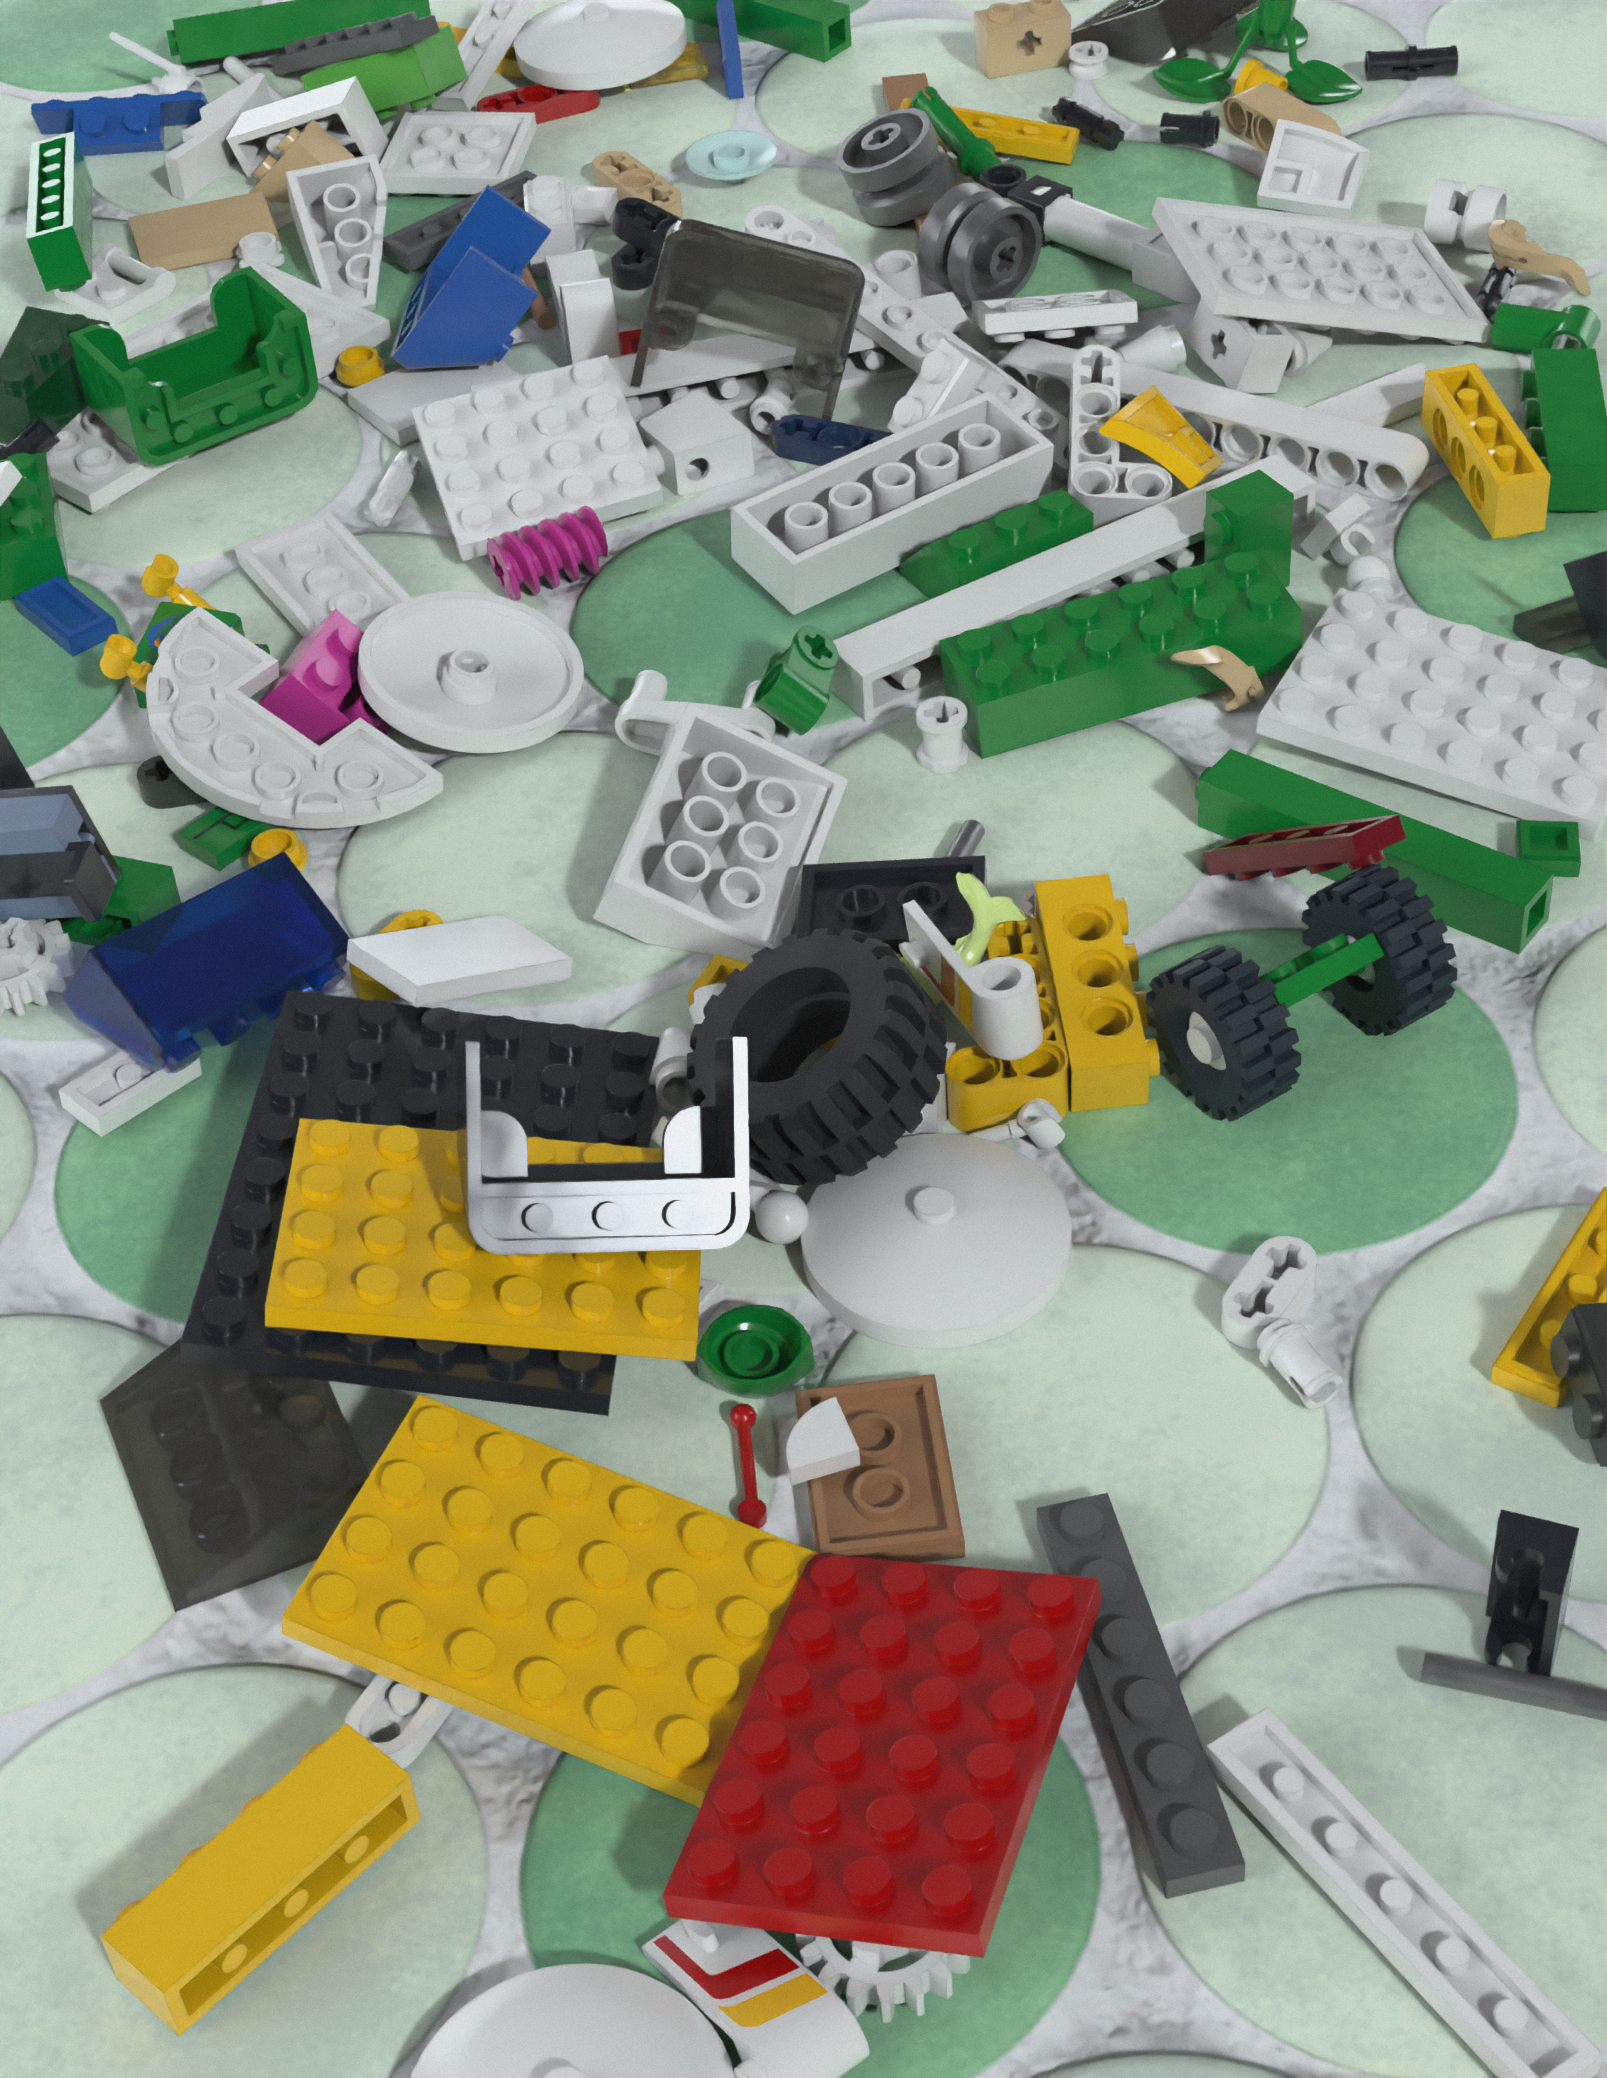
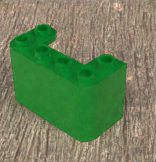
[69,266,318,466]

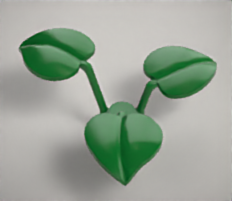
[1152,0,1363,103]

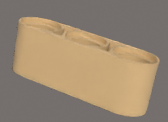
[1221,82,1343,155]

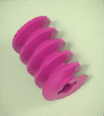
[487,505,608,601]

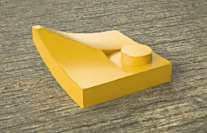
[1099,385,1225,490]

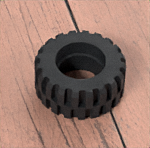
[686,928,948,1186]

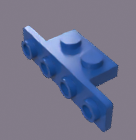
[31,90,208,156]

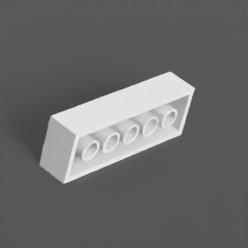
[731,391,1054,615]

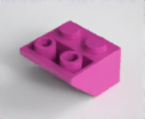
[258,609,392,746]

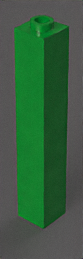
[166,0,431,64]
[666,0,852,63]
[1195,749,1554,954]

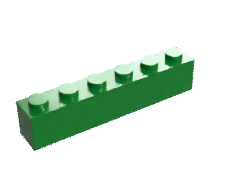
[26,132,93,292]

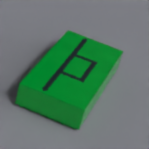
[177,806,284,871]

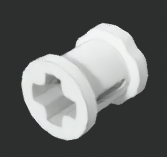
[915,696,969,774]

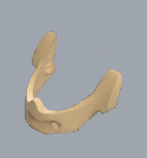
[1488,218,1591,296]
[1170,645,1266,712]

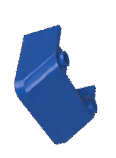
[390,184,551,369]

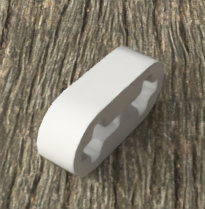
[1221,1236,1317,1350]

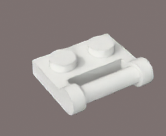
[53,242,176,327]

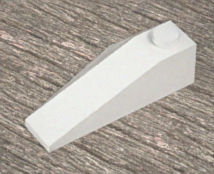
[286,154,388,311]

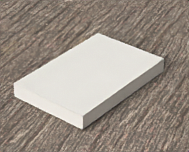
[346,359,521,446]
[346,914,573,1007]

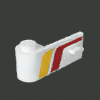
[899,900,1044,1061]
[641,1919,870,2078]

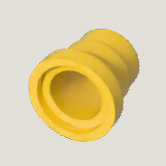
[1233,58,1288,95]

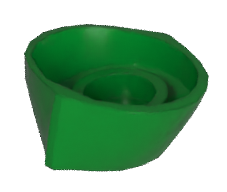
[696,1305,814,1399]

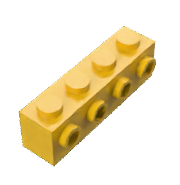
[100,1723,421,2037]

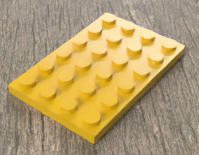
[265,1118,701,1361]
[282,1394,820,1808]

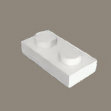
[58,1027,202,1137]

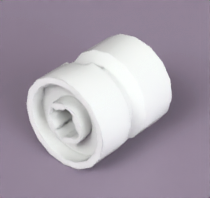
[1424,179,1508,252]

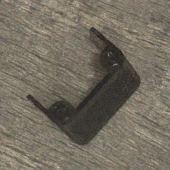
[630,219,865,420]

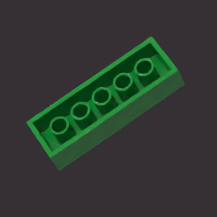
[939,549,1302,759]

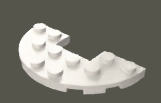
[146,606,443,829]

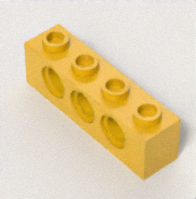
[1421,363,1551,539]
[1035,874,1160,1112]

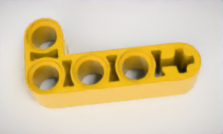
[945,914,1069,1133]

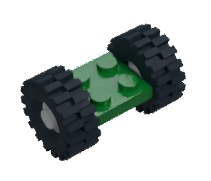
[1145,864,1458,1122]

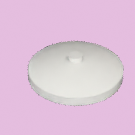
[514,0,687,90]
[357,591,584,753]
[801,1133,1072,1349]
[410,1963,736,2078]

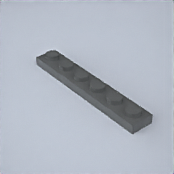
[271,11,440,75]
[1036,1493,1245,1899]

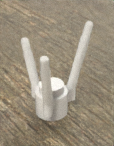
[109,32,205,95]

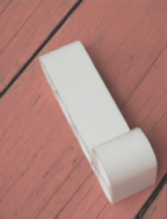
[545,249,621,365]
[1067,345,1173,530]

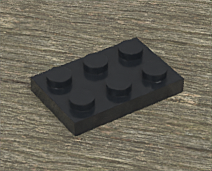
[797,855,987,957]

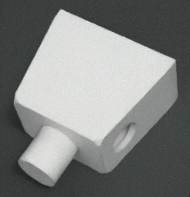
[637,389,755,496]

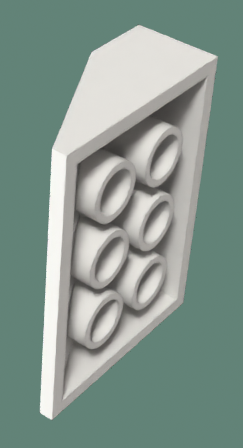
[592,703,849,962]

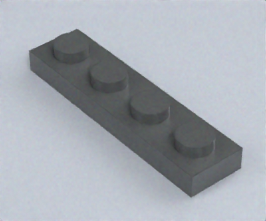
[382,170,538,271]

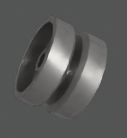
[836,108,955,226]
[918,183,1041,302]

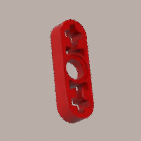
[476,84,600,124]

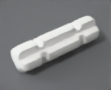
[364,451,422,528]

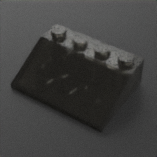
[1071,0,1260,65]
[99,1337,369,1612]

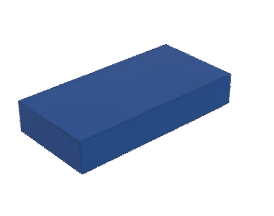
[14,575,119,657]

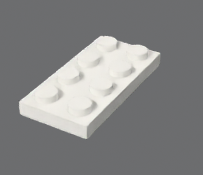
[234,510,411,637]

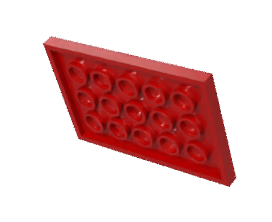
[662,1554,1102,1958]

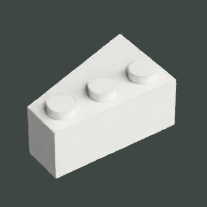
[226,77,390,178]

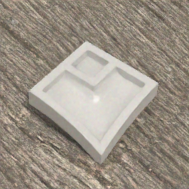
[1257,119,1370,220]

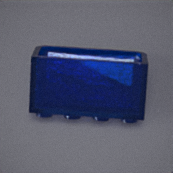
[62,851,351,1074]

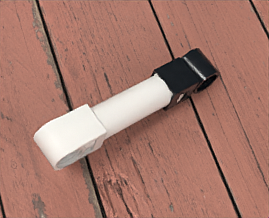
[980,164,1201,303]

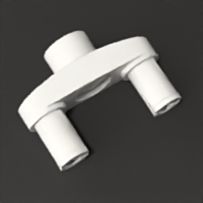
[615,670,776,757]

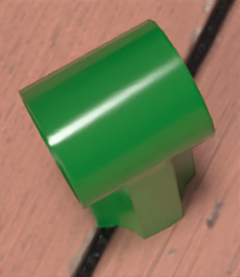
[1491,302,1601,354]

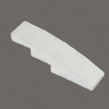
[164,73,271,200]

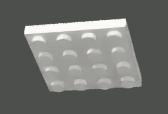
[411,355,665,562]

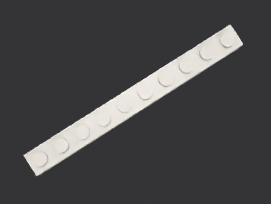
[470,291,971,426]
[830,453,1317,722]

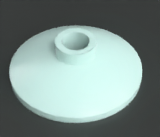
[686,130,777,184]

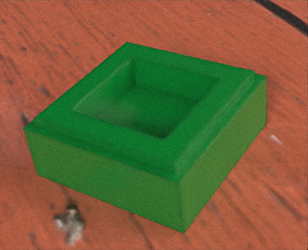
[1515,820,1581,877]

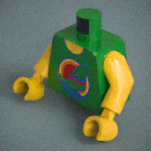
[100,554,270,708]

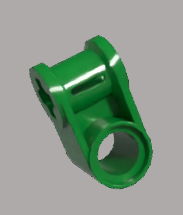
[753,625,839,736]

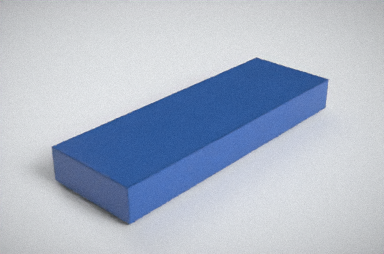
[716,0,744,100]

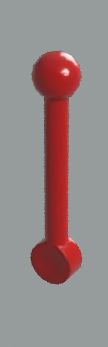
[729,1403,767,1529]

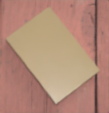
[128,191,280,271]

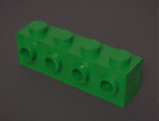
[1519,348,1607,513]

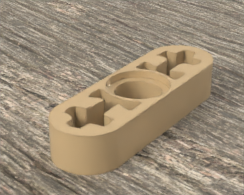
[593,151,683,219]

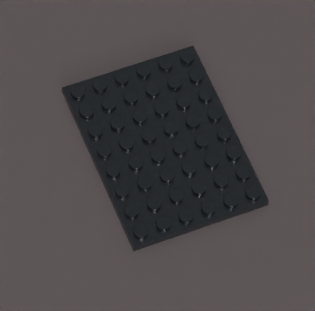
[180,990,659,1416]

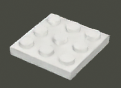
[380,111,537,198]
[972,289,1138,343]

